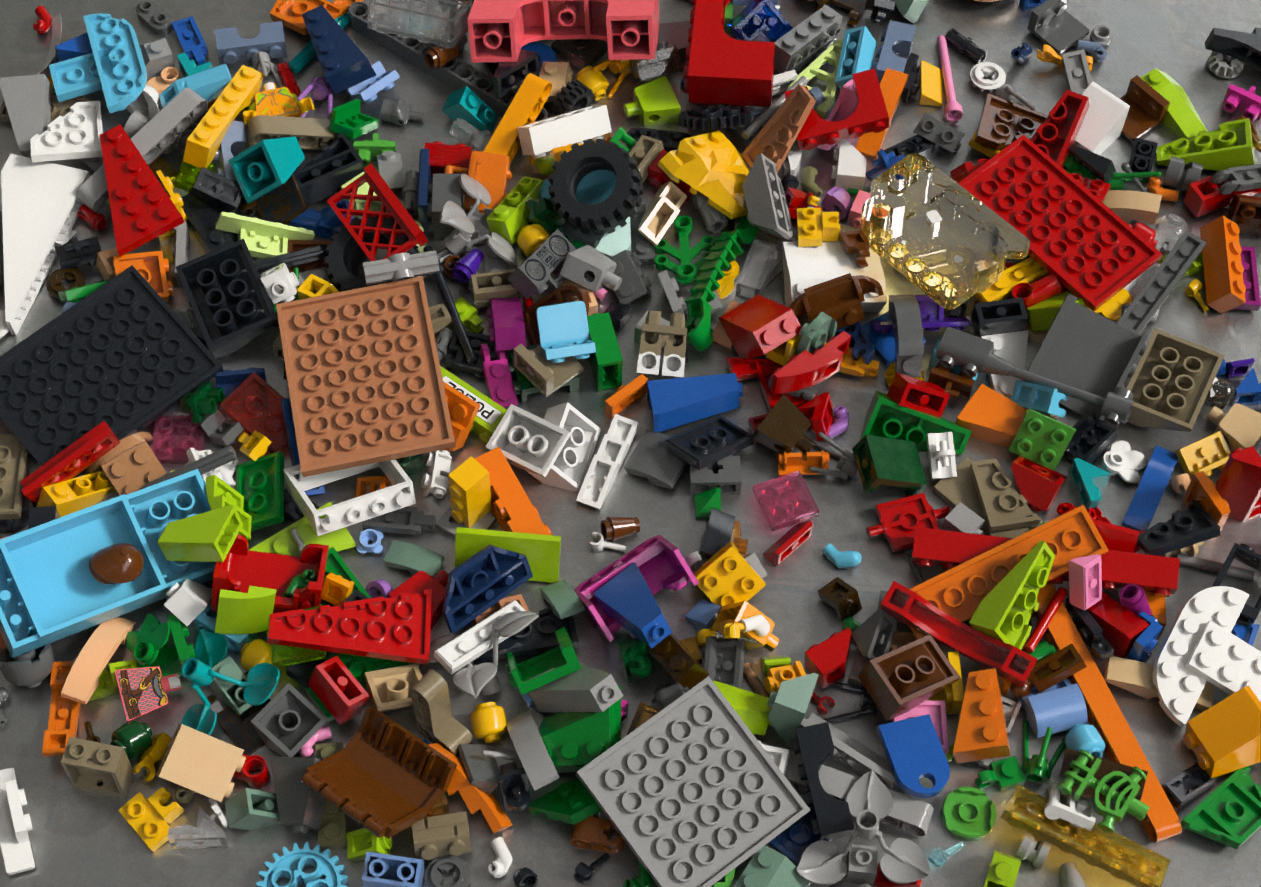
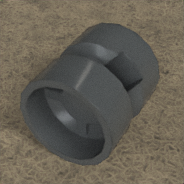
[1162,156,1203,192]

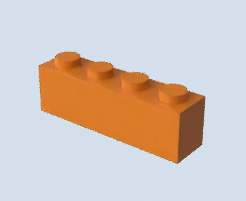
[1200,216,1246,314]

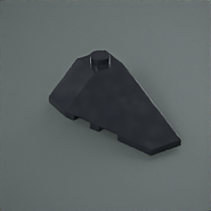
[181,195,238,254]

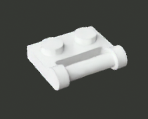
[1044,778,1096,831]

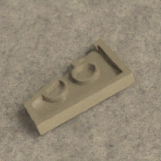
[969,458,1040,532]

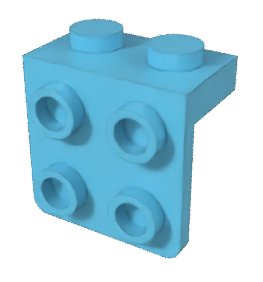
[536,301,596,363]

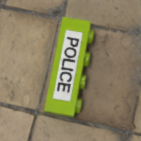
[440,366,507,444]

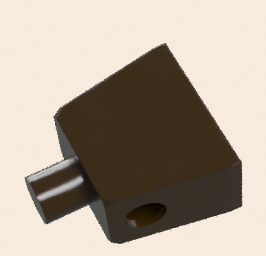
[753,395,816,454]

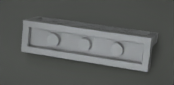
[799,712,897,790]

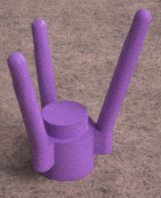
[297,76,334,119]

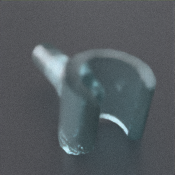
[928,841,966,868]

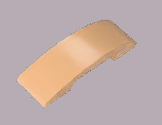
[61,616,137,705]

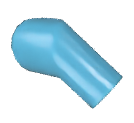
[822,544,862,569]

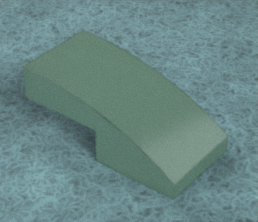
[383,540,445,578]
[540,580,585,619]

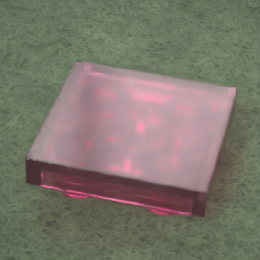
[152,416,206,464]
[752,470,820,532]

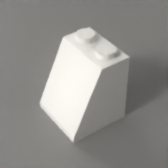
[1069,82,1130,155]

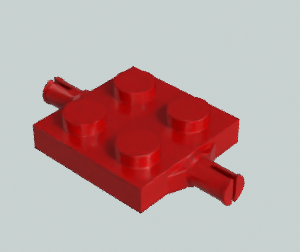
[866,493,951,553]

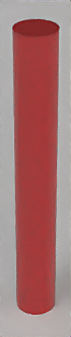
[1023,587,1068,654]

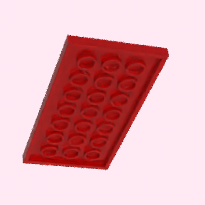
[955,134,1162,311]

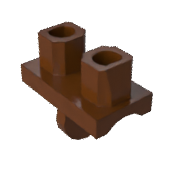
[928,363,974,400]

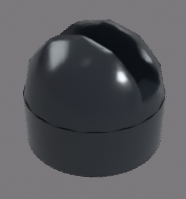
[513,867,538,887]

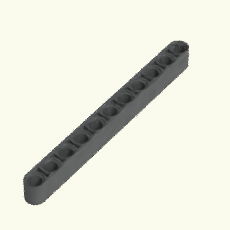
[349,2,547,122]

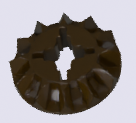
[46,267,86,300]

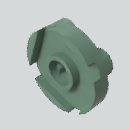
[796,312,837,355]

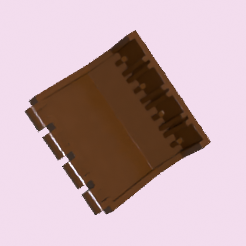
[301,706,457,839]

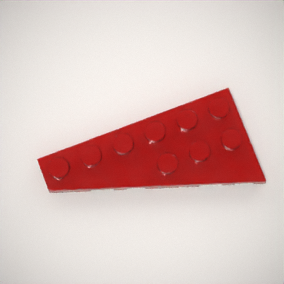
[100,124,184,257]
[266,589,432,665]

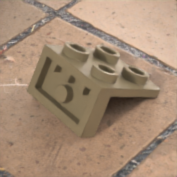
[514,344,583,397]

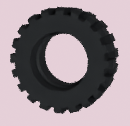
[548,138,644,235]
[324,216,420,292]

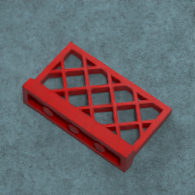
[327,163,428,261]

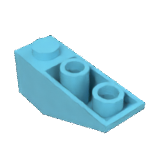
[159,64,232,108]

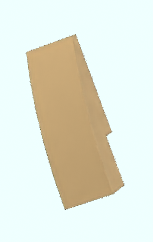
[638,181,687,246]
[1103,190,1162,225]

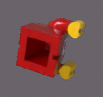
[785,187,822,224]

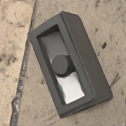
[458,744,501,794]

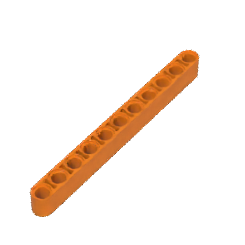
[1031,582,1182,843]

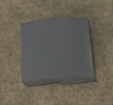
[624,429,687,489]

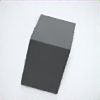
[851,609,898,661]

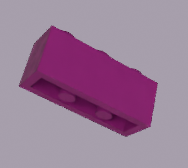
[487,297,526,351]

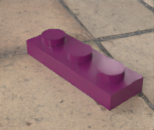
[1234,246,1261,311]

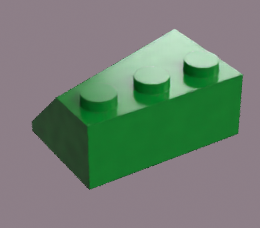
[538,686,621,773]

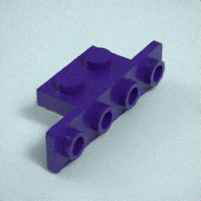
[870,294,970,333]

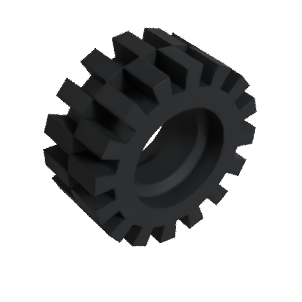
[552,80,594,116]

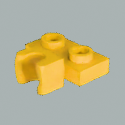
[797,207,840,247]
[118,787,184,852]

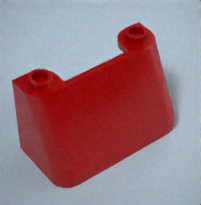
[211,534,329,613]

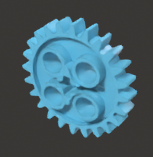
[256,842,349,887]

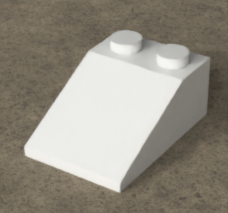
[485,404,571,477]

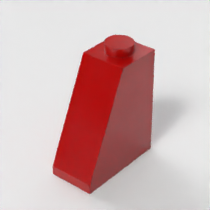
[1087,592,1149,658]

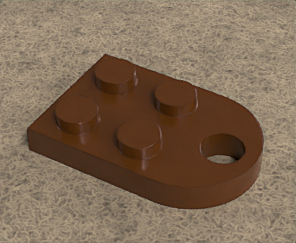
[522,285,589,345]

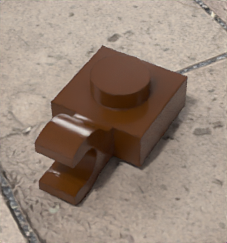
[838,230,870,268]

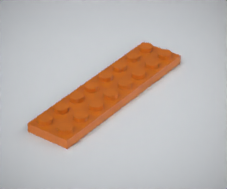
[908,505,1109,640]

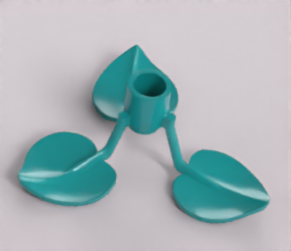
[181,629,280,736]

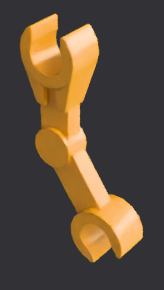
[1037,45,1093,72]

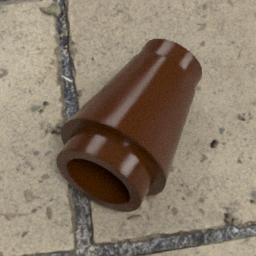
[424,44,460,69]
[600,517,640,542]

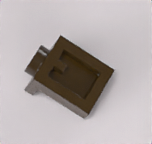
[818,577,862,622]

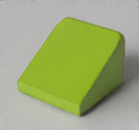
[761,656,791,676]

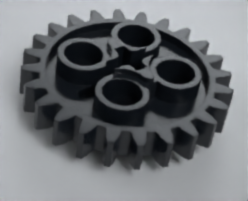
[679,104,754,131]

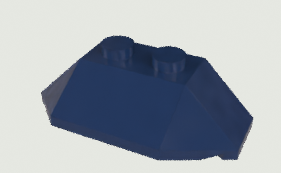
[442,544,533,634]

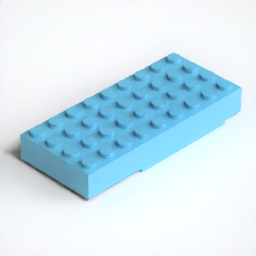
[0,469,216,658]

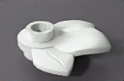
[1101,441,1148,483]

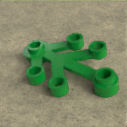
[654,215,715,285]

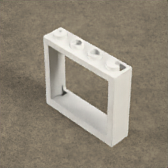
[283,459,416,536]

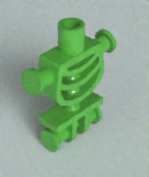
[1057,749,1150,833]

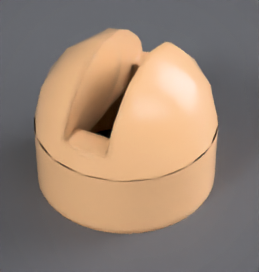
[1169,473,1191,494]

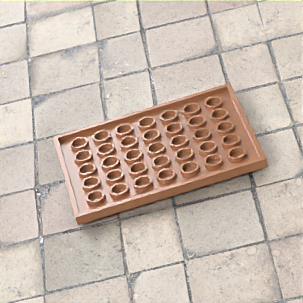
[276,276,456,477]

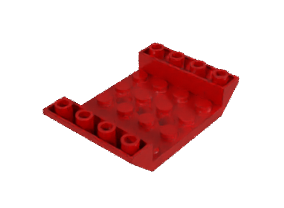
[1215,446,1261,522]

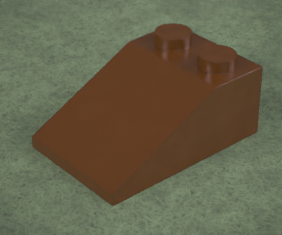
[858,634,960,721]

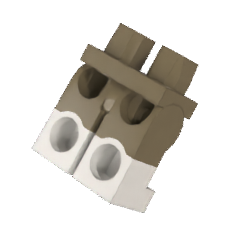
[636,310,687,377]

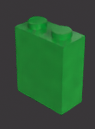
[587,312,623,392]

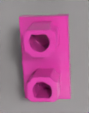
[1223,84,1261,122]

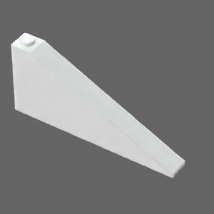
[1,154,90,336]

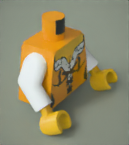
[695,601,779,651]

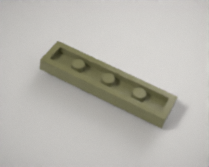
[315,742,347,851]

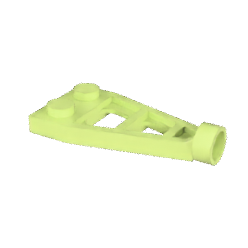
[787,39,843,118]

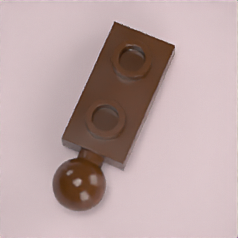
[1010,644,1087,699]

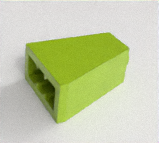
[158,505,243,562]
[713,680,773,735]

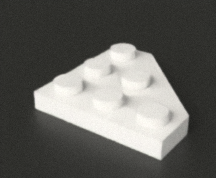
[30,101,103,162]

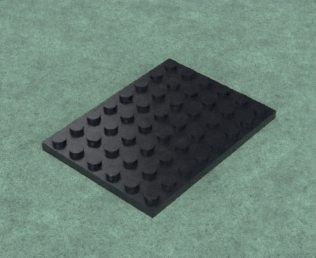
[0,265,224,479]

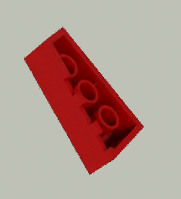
[1030,90,1089,168]

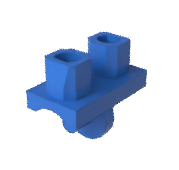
[865,149,911,191]

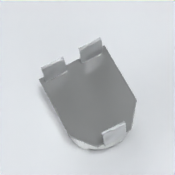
[469,205,492,245]

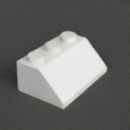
[527,402,601,492]

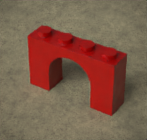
[784,68,889,151]

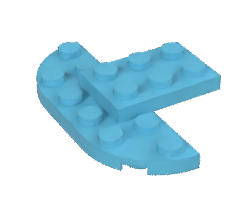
[49,13,147,114]

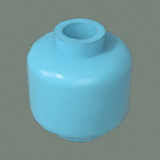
[1065,724,1105,758]

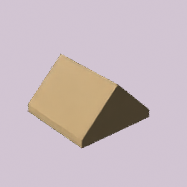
[365,663,422,712]

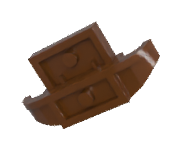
[790,273,884,330]

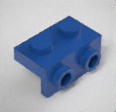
[1126,611,1163,663]

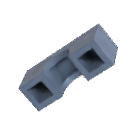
[872,20,916,84]
[214,21,287,65]
[212,121,247,184]

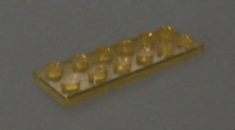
[1001,784,1170,887]

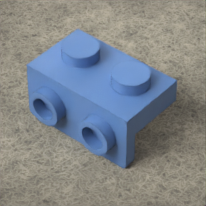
[346,61,400,104]

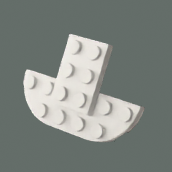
[1152,586,1261,727]

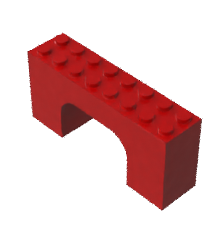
[684,0,775,107]

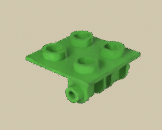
[1008,408,1076,471]

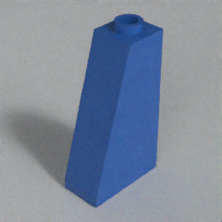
[647,373,743,433]
[593,562,672,649]

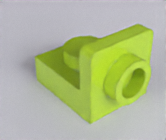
[347,828,392,862]

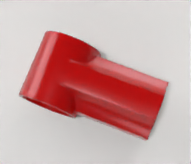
[1012,273,1062,314]
[233,754,271,789]

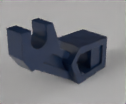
[834,322,875,365]

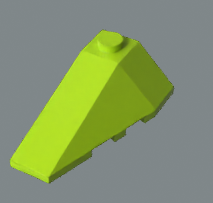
[1140,68,1208,139]
[1156,118,1255,171]
[969,540,1055,650]

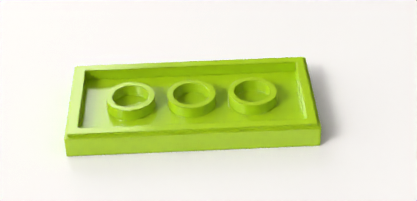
[455,527,561,583]

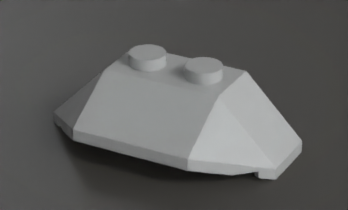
[743,153,794,240]

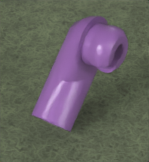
[828,406,850,439]

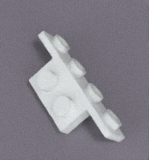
[0,768,35,875]

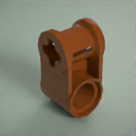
[569,815,625,855]

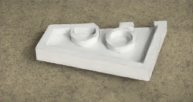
[981,330,1029,400]

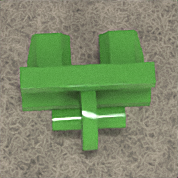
[353,133,396,168]

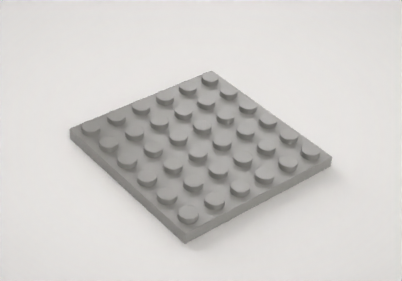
[576,676,810,887]

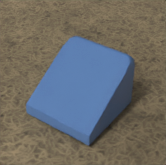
[685,599,722,630]

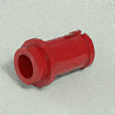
[77,204,108,231]

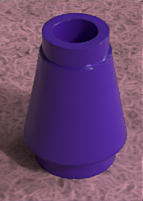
[452,248,484,283]

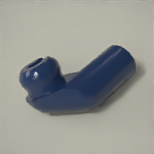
[1011,43,1033,64]

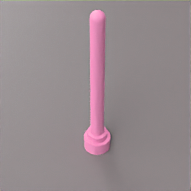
[937,35,963,122]

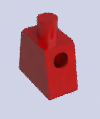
[388,570,449,632]

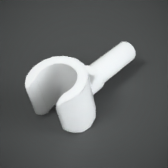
[589,532,626,552]

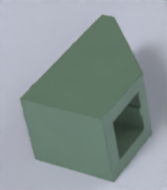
[209,656,253,715]

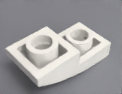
[782,140,802,178]

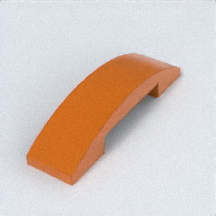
[42,661,80,757]

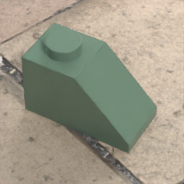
[225,788,283,831]

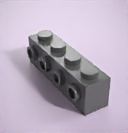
[774,5,843,73]

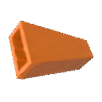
[955,384,1028,448]

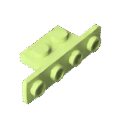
[215,212,315,259]

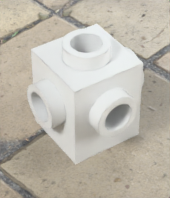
[260,262,299,304]

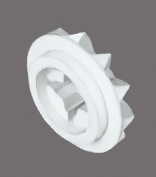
[970,62,1006,93]

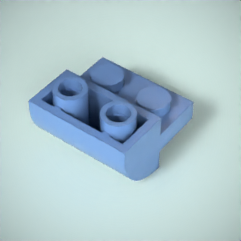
[1018,678,1088,738]
[362,851,424,887]

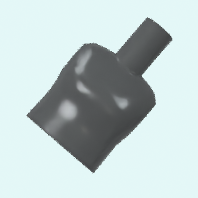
[380,98,424,126]

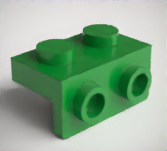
[329,98,379,140]

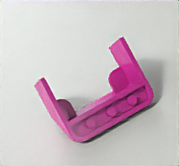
[574,535,699,642]

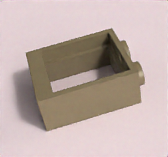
[61,737,135,799]

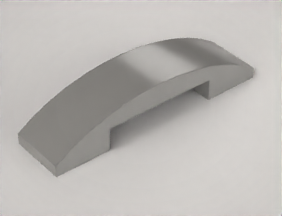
[506,709,560,790]

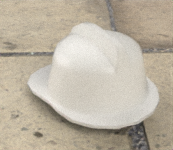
[126,85,162,120]

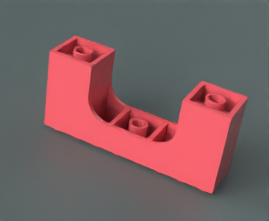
[467,0,660,63]

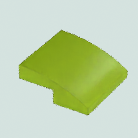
[206,475,252,540]
[215,585,276,635]

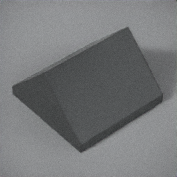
[250,683,329,757]

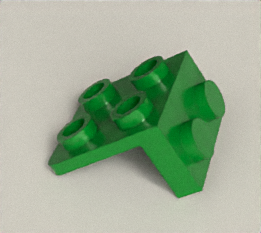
[136,614,197,677]

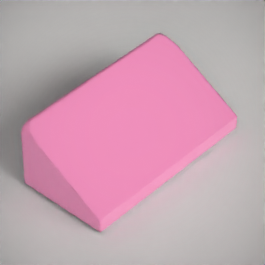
[1068,554,1102,611]

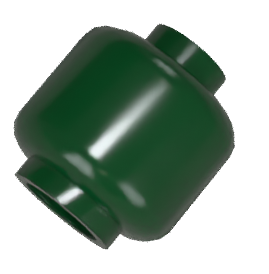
[110,720,152,761]

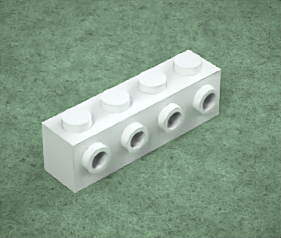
[517,105,612,159]

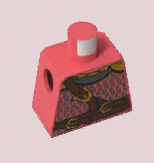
[114,666,182,721]

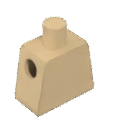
[1207,403,1261,452]

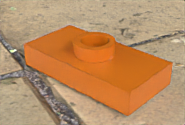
[605,374,648,419]

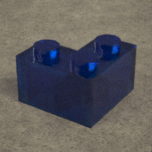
[727,0,793,42]

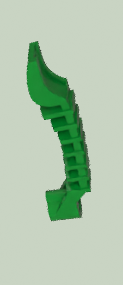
[685,215,759,352]

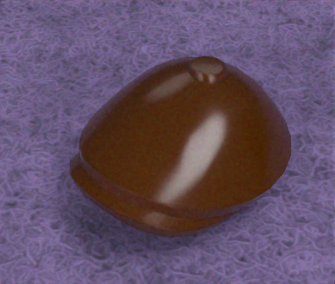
[89,543,144,585]

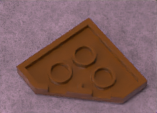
[974,93,1048,150]

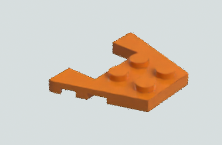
[270,0,363,35]

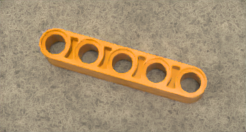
[483,73,552,164]

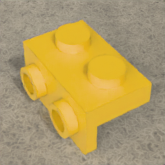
[1175,431,1231,478]

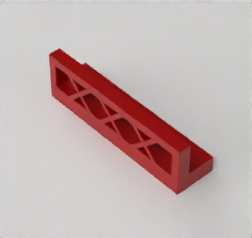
[20,421,120,504]

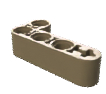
[245,115,339,150]
[410,669,473,756]

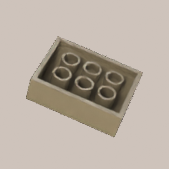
[1126,328,1225,432]

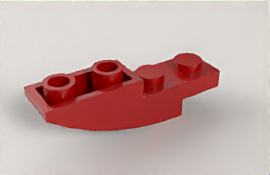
[770,331,851,394]

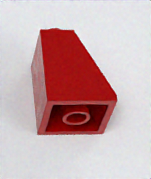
[718,294,802,359]

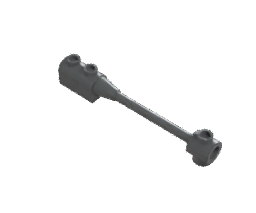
[936,326,1134,426]

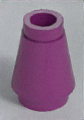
[1119,584,1152,615]

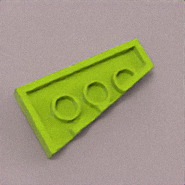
[249,501,357,557]

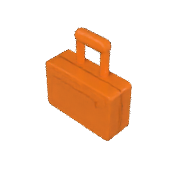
[444,151,512,214]

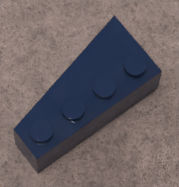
[302,5,376,94]

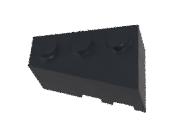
[293,132,365,207]

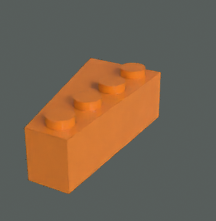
[474,447,552,535]

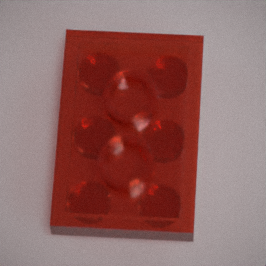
[219,372,288,454]

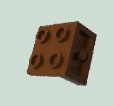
[1120,75,1170,142]

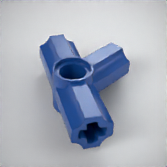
[290,199,354,239]

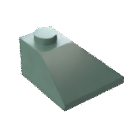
[766,673,819,746]

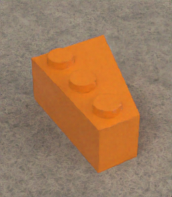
[953,668,1011,764]

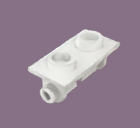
[421,450,452,499]

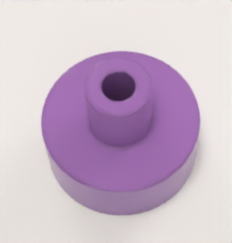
[365,579,393,598]

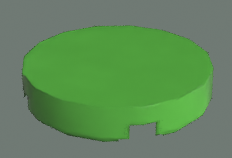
[941,786,997,841]

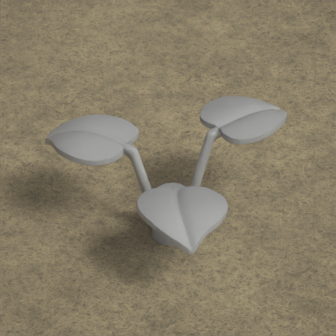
[440,174,518,269]
[429,611,539,698]
[796,770,930,885]

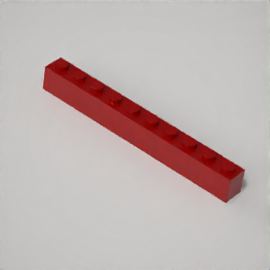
[911,527,1180,597]

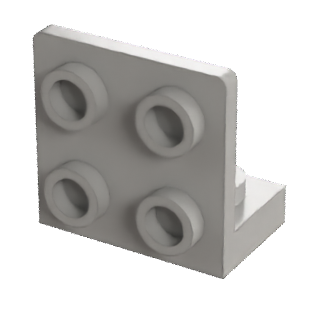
[658,270,723,323]

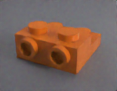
[113,251,173,303]
[443,381,480,452]

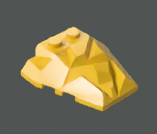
[658,130,750,219]

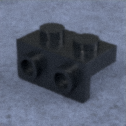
[1063,410,1118,464]

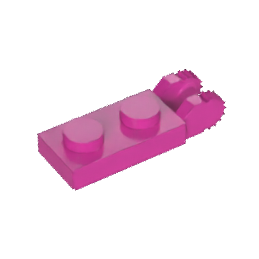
[480,344,518,409]

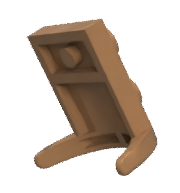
[85,431,167,496]

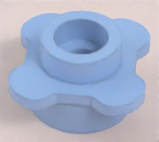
[357,529,383,554]

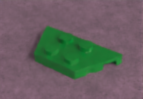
[1181,766,1261,849]
[527,777,602,825]

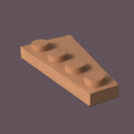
[741,84,816,173]

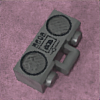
[507,229,576,300]

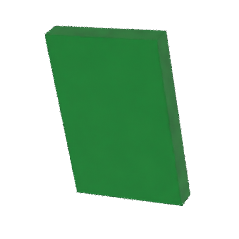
[236,451,284,532]

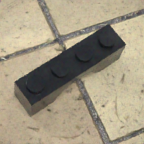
[791,722,854,841]

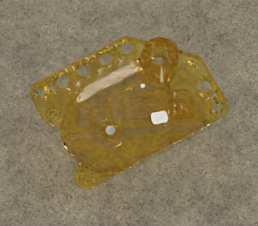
[860,153,1030,310]

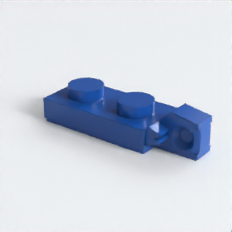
[171,16,209,66]

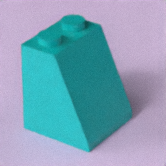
[228,136,305,204]

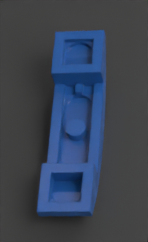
[1121,445,1178,531]

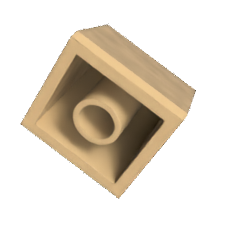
[156,724,246,802]

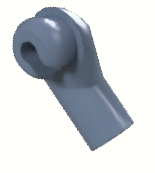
[1076,40,1107,61]

